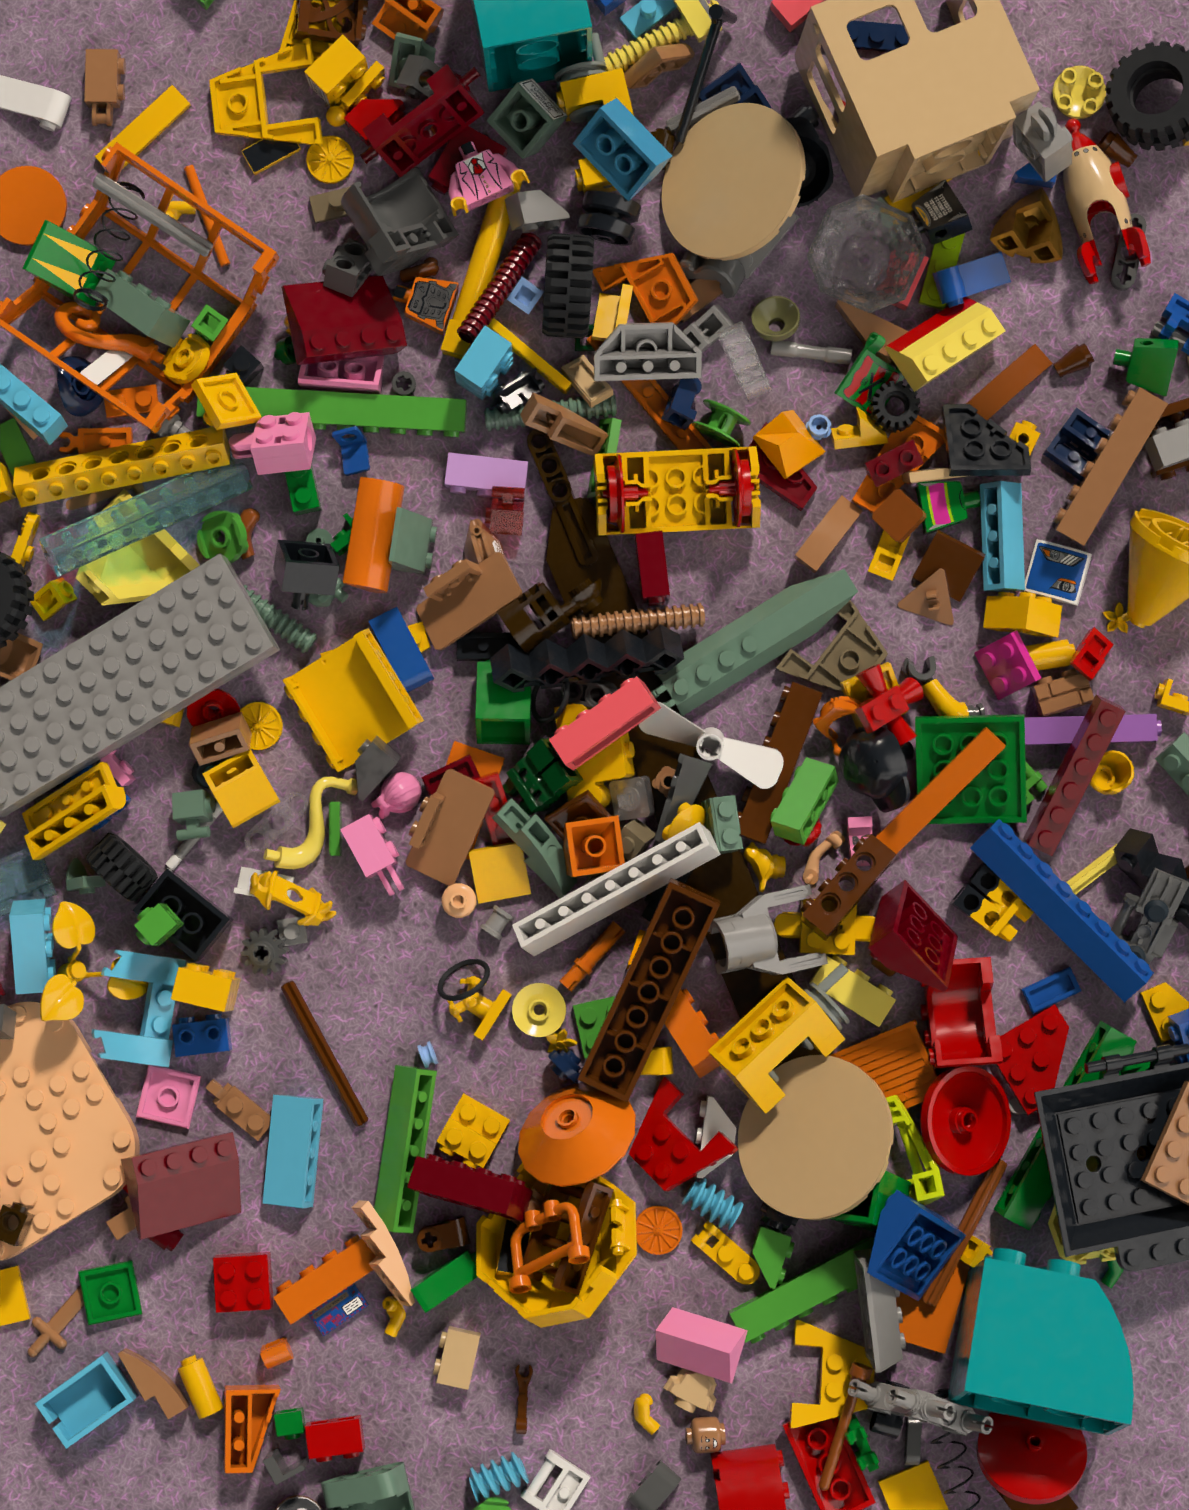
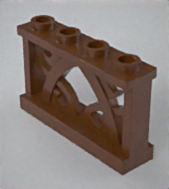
[293,0,368,48]

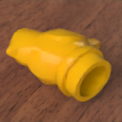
[744,842,786,892]

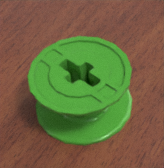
[692,399,751,447]

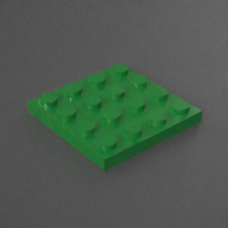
[915,714,1027,824]

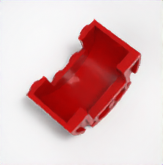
[920,957,1003,1068]
[710,1444,792,1510]

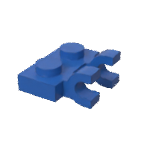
[1158,293,1189,355]

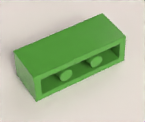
[770,757,839,845]

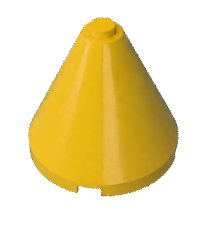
[1127,508,1189,628]

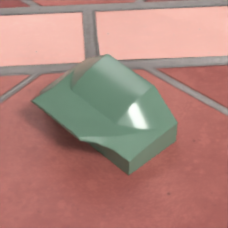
[388,32,436,89]

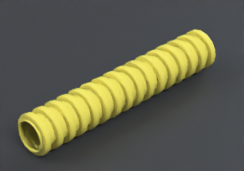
[604,0,719,71]

